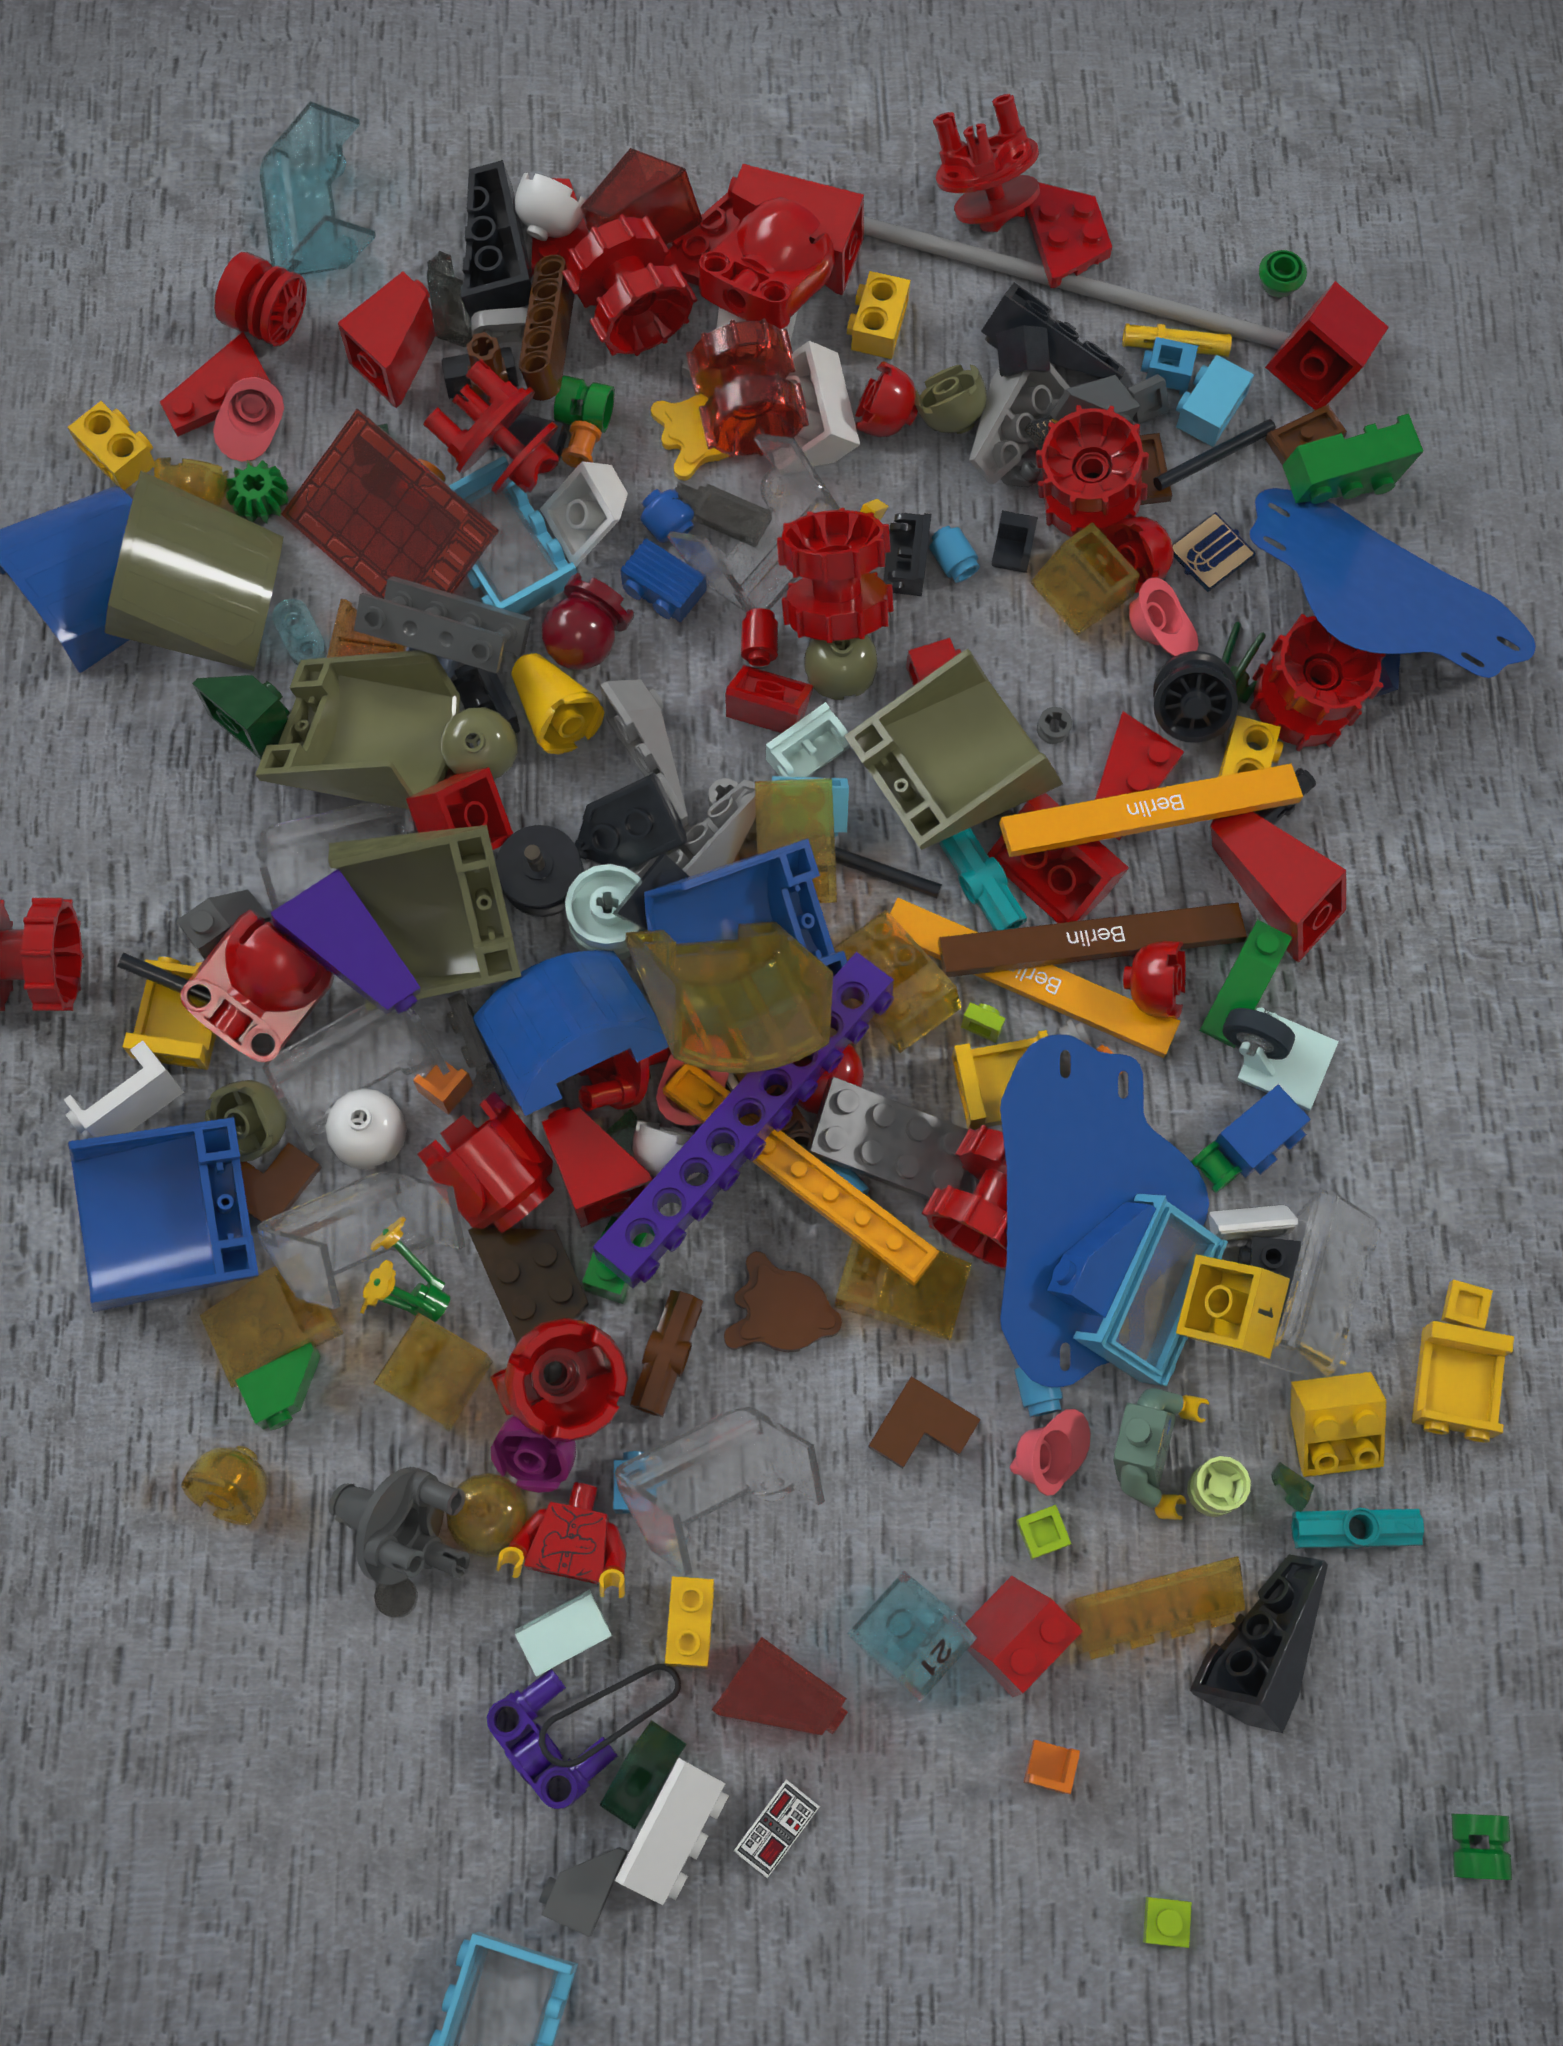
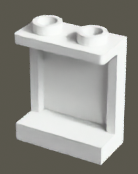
[64,1041,184,1139]

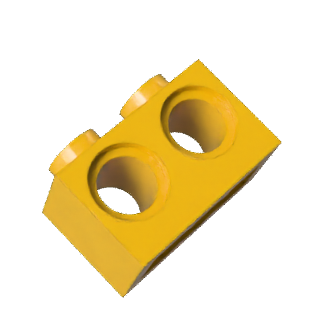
[847,271,911,359]
[68,401,156,490]
[1218,715,1284,777]
[665,1576,715,1669]

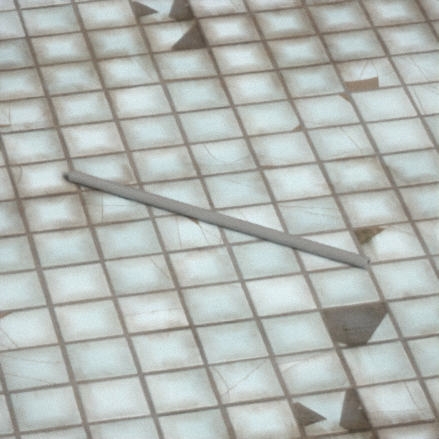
[864,216,1291,349]

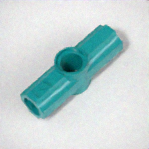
[939,828,1027,931]
[1291,1507,1424,1550]

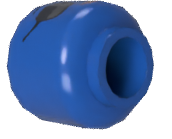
[641,489,695,545]

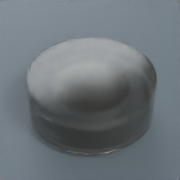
[374,1578,418,1618]

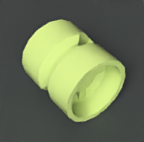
[1187,1456,1251,1517]

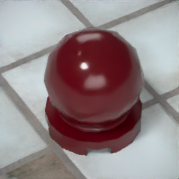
[542,573,634,670]

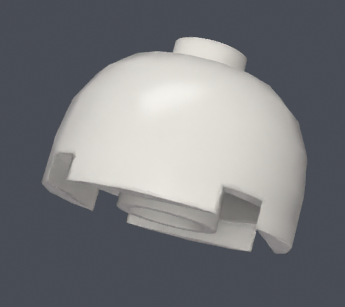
[515,173,588,241]
[325,1088,407,1170]
[632,1120,700,1181]

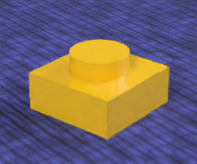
[1441,1279,1493,1330]

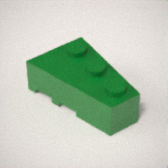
[1282,413,1423,504]

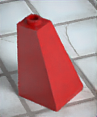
[728,164,864,295]
[1210,812,1346,962]

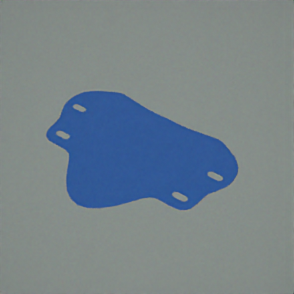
[1249,488,1536,678]
[1000,1034,1209,1387]

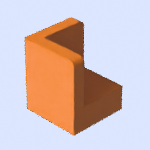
[413,1058,473,1115]
[1023,1740,1080,1794]

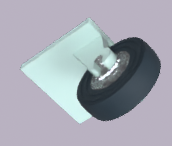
[1222,1008,1339,1111]

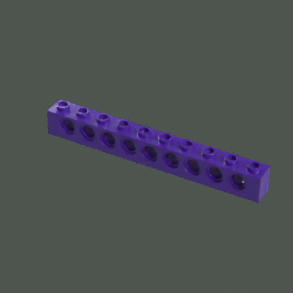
[593,951,894,1289]

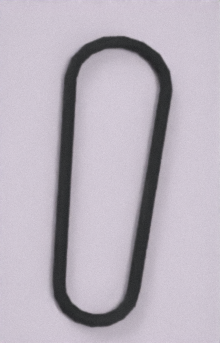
[539,1664,681,1767]

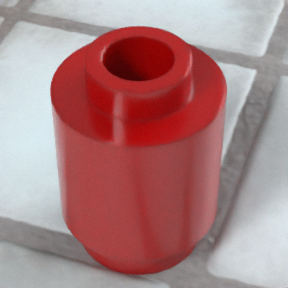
[741,608,778,667]

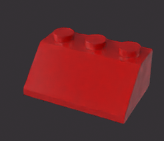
[987,793,1129,923]

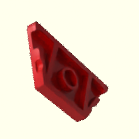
[1025,182,1112,288]

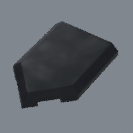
[575,773,688,869]

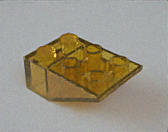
[755,778,837,903]
[834,910,961,1053]
[834,1239,972,1341]
[199,1253,344,1388]

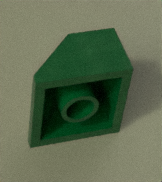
[192,675,290,760]

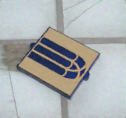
[1172,512,1256,592]

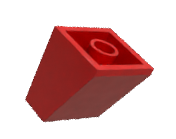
[338,271,436,408]
[1265,281,1389,410]
[541,1107,652,1228]
[953,1576,1083,1697]

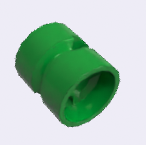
[554,375,615,433]
[1451,1813,1512,1880]

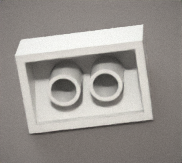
[759,341,860,471]
[615,1758,729,1905]

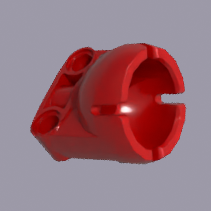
[699,198,835,330]
[180,909,335,1062]
[490,1318,628,1442]

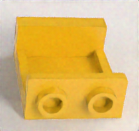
[122,957,216,1070]
[951,1030,1048,1130]
[1411,1321,1514,1443]

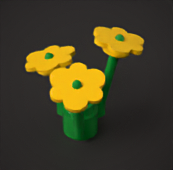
[360,1216,450,1323]

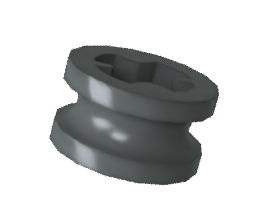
[1037,707,1072,744]

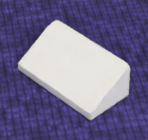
[1208,1205,1298,1240]

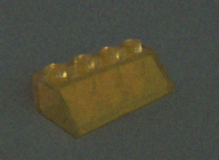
[1064,1556,1245,1660]

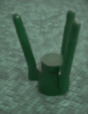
[1222,622,1266,703]

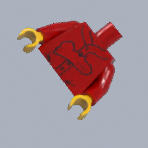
[496,1482,627,1598]

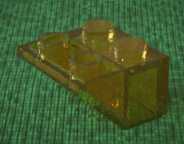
[1031,522,1140,636]
[374,1313,493,1432]

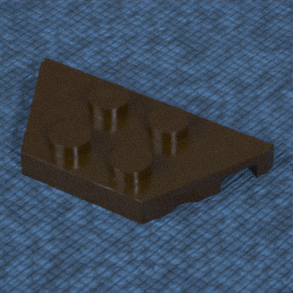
[468,1228,589,1343]

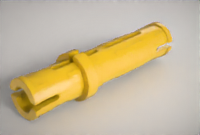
[1122,323,1232,358]

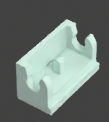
[766,702,850,777]
[515,1589,612,1677]

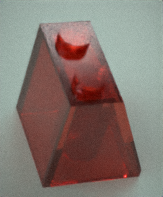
[581,148,703,245]
[712,1637,848,1737]

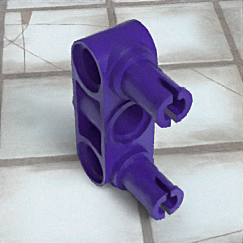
[487,1668,618,1809]

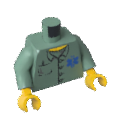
[1113,1388,1209,1520]

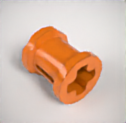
[561,421,602,468]

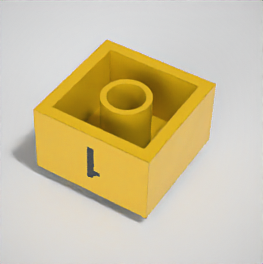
[1176,1254,1290,1359]

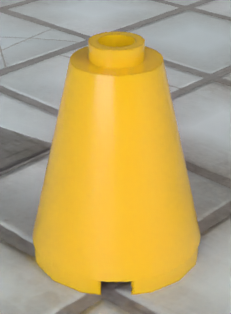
[511,653,604,755]

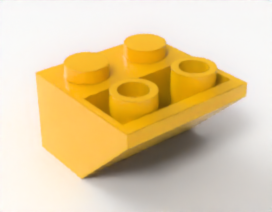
[1290,1372,1386,1477]

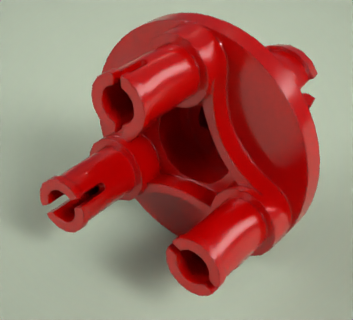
[577,1021,687,1111]

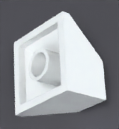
[540,461,628,567]

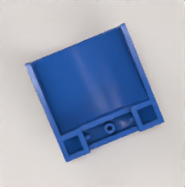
[0,486,133,673]
[644,839,847,1042]
[473,950,674,1116]
[68,1117,259,1313]

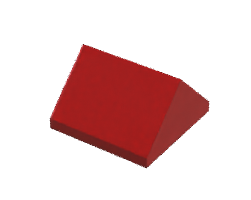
[725,665,814,733]

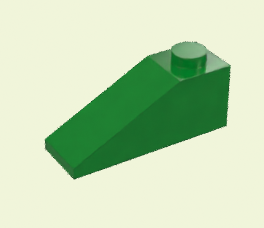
[1199,919,1292,1048]

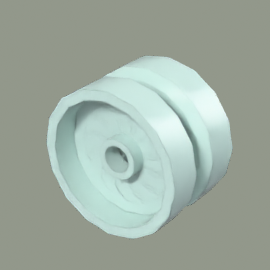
[565,864,649,960]

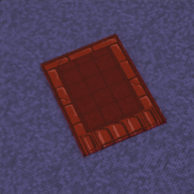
[281,409,500,599]

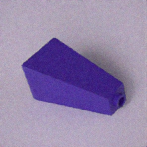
[270,868,421,1014]

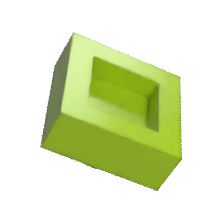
[961,1002,1006,1043]
[1016,1505,1072,1560]
[1143,1897,1192,1948]

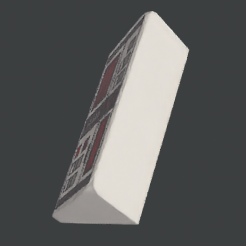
[734,1779,820,1878]

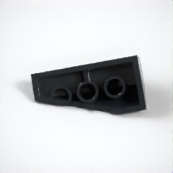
[981,282,1126,380]
[1190,1554,1328,1733]

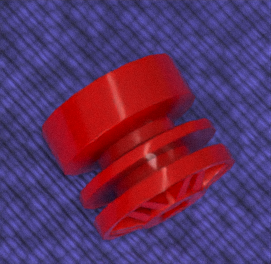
[214,252,307,347]

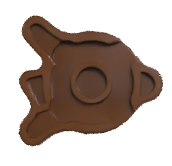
[724,1251,842,1353]

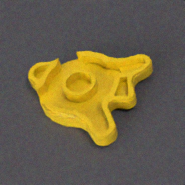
[651,393,756,481]

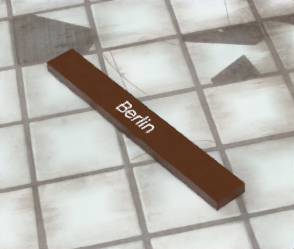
[938,902,1247,978]

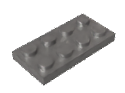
[806,1077,968,1200]

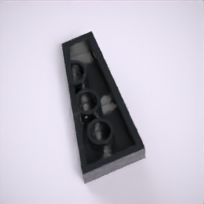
[461,160,533,320]

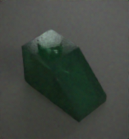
[599,1720,687,1829]

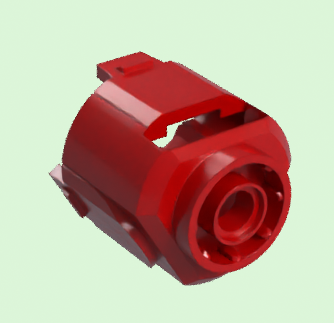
[417,1091,554,1233]

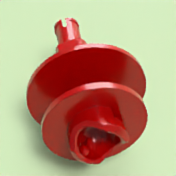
[933,94,1040,233]
[423,359,559,495]

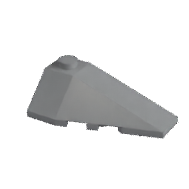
[969,363,1070,484]
[600,679,688,828]
[634,780,769,878]

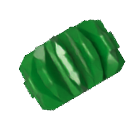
[226,460,289,523]

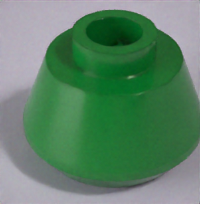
[1259,250,1307,298]

